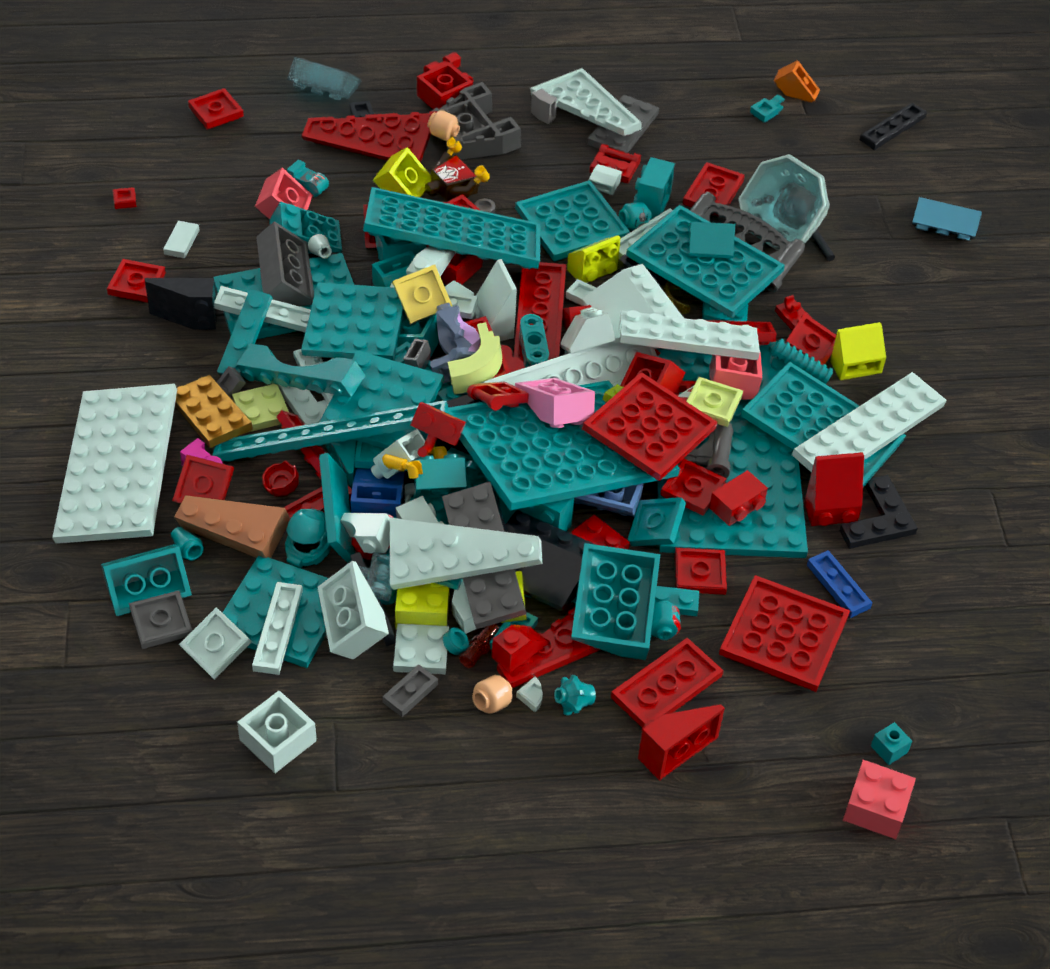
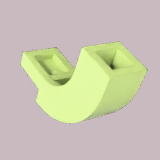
[448,322,502,395]

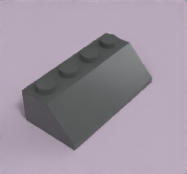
[257,221,314,306]

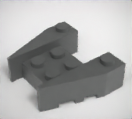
[432,82,521,160]

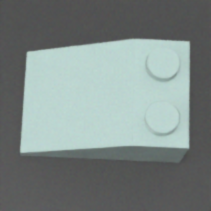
[473,259,517,341]
[318,561,389,659]

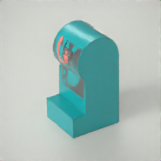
[287,160,329,197]

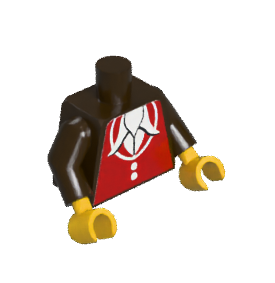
[425,137,490,201]

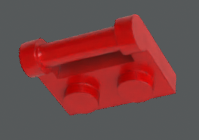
[590,144,641,184]
[467,381,529,410]

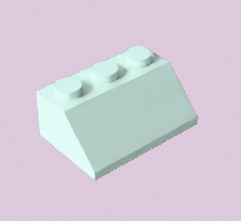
[560,307,616,353]

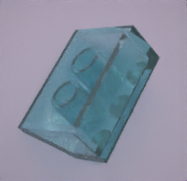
[287,56,361,101]

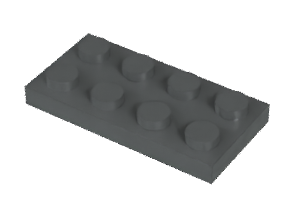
[588,95,659,153]

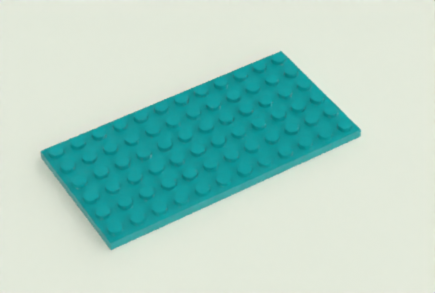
[657,341,808,558]

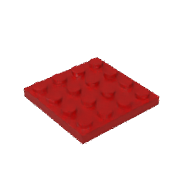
[582,372,718,481]
[719,575,850,692]

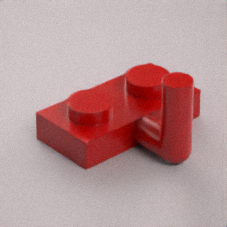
[410,402,466,457]

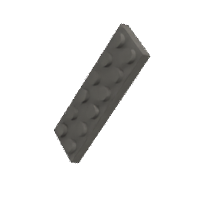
[442,482,527,629]

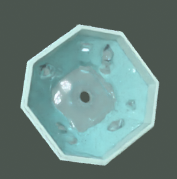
[739,154,830,250]

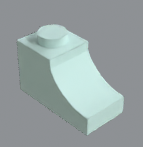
[340,513,390,553]

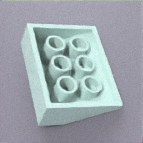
[582,264,683,349]

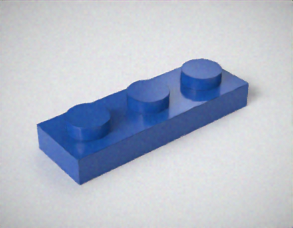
[807,550,872,618]

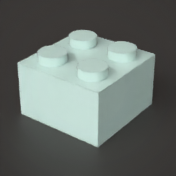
[237,691,316,773]

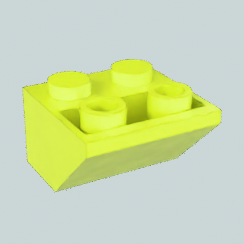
[567,235,621,283]
[830,322,886,380]

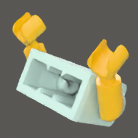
[371,429,447,479]

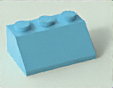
[912,197,982,241]

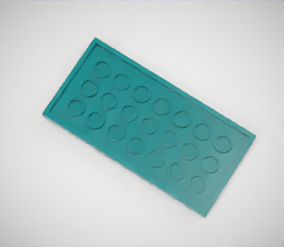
[363,187,540,269]

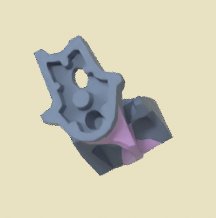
[430,303,480,384]

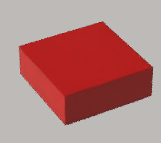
[113,187,137,209]

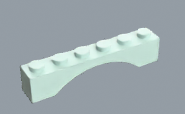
[396,496,476,634]

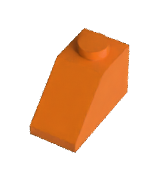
[774,60,820,102]

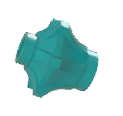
[554,675,596,715]

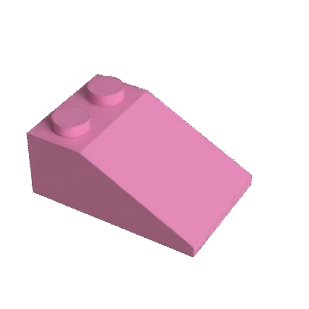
[515,378,595,428]

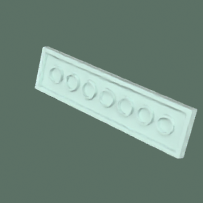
[481,337,657,386]
[792,372,947,472]

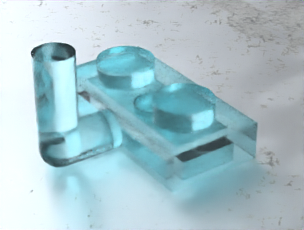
[358,552,392,602]

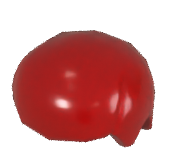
[262,461,299,497]

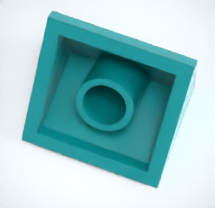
[689,222,735,259]

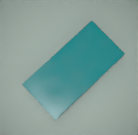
[319,453,355,563]

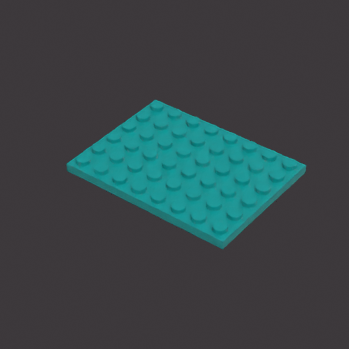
[448,380,680,511]

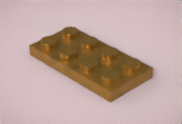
[175,375,253,448]

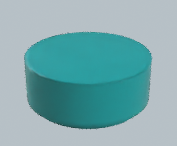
[443,627,469,655]

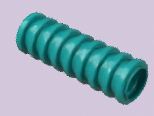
[771,338,833,384]

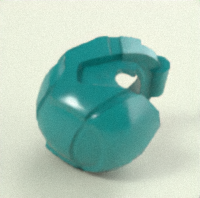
[285,509,332,568]

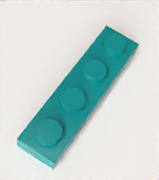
[217,289,273,377]

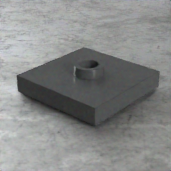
[129,590,193,649]

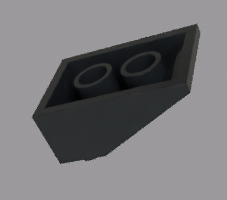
[145,278,218,330]

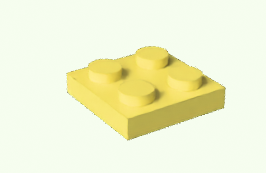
[392,264,452,324]

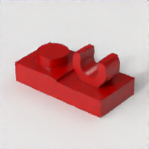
[775,295,812,330]

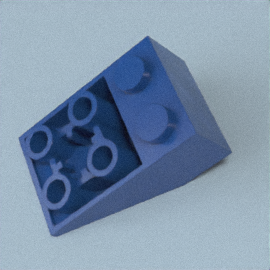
[351,468,406,518]

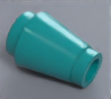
[171,527,203,560]

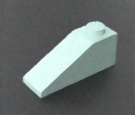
[406,245,456,276]

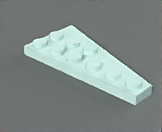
[530,68,642,136]
[390,518,542,590]

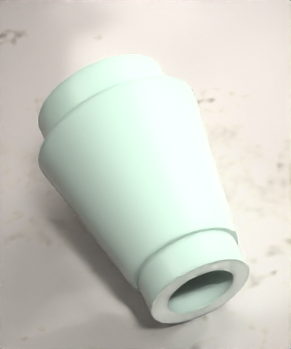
[308,234,331,258]

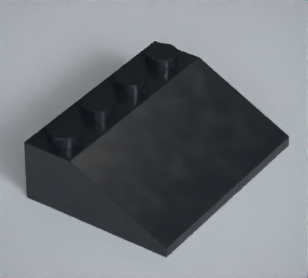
[505,511,596,611]

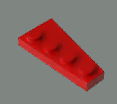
[497,607,600,688]

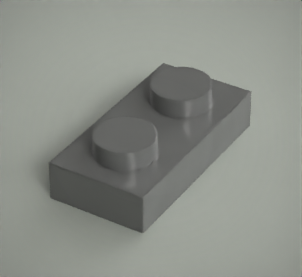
[383,664,438,717]

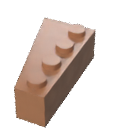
[174,496,290,558]

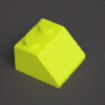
[373,147,431,197]

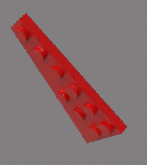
[302,111,437,163]

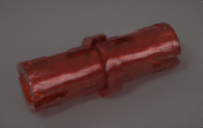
[459,624,500,668]

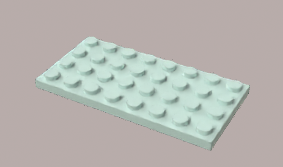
[53,384,177,544]

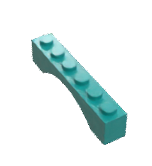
[236,343,366,397]

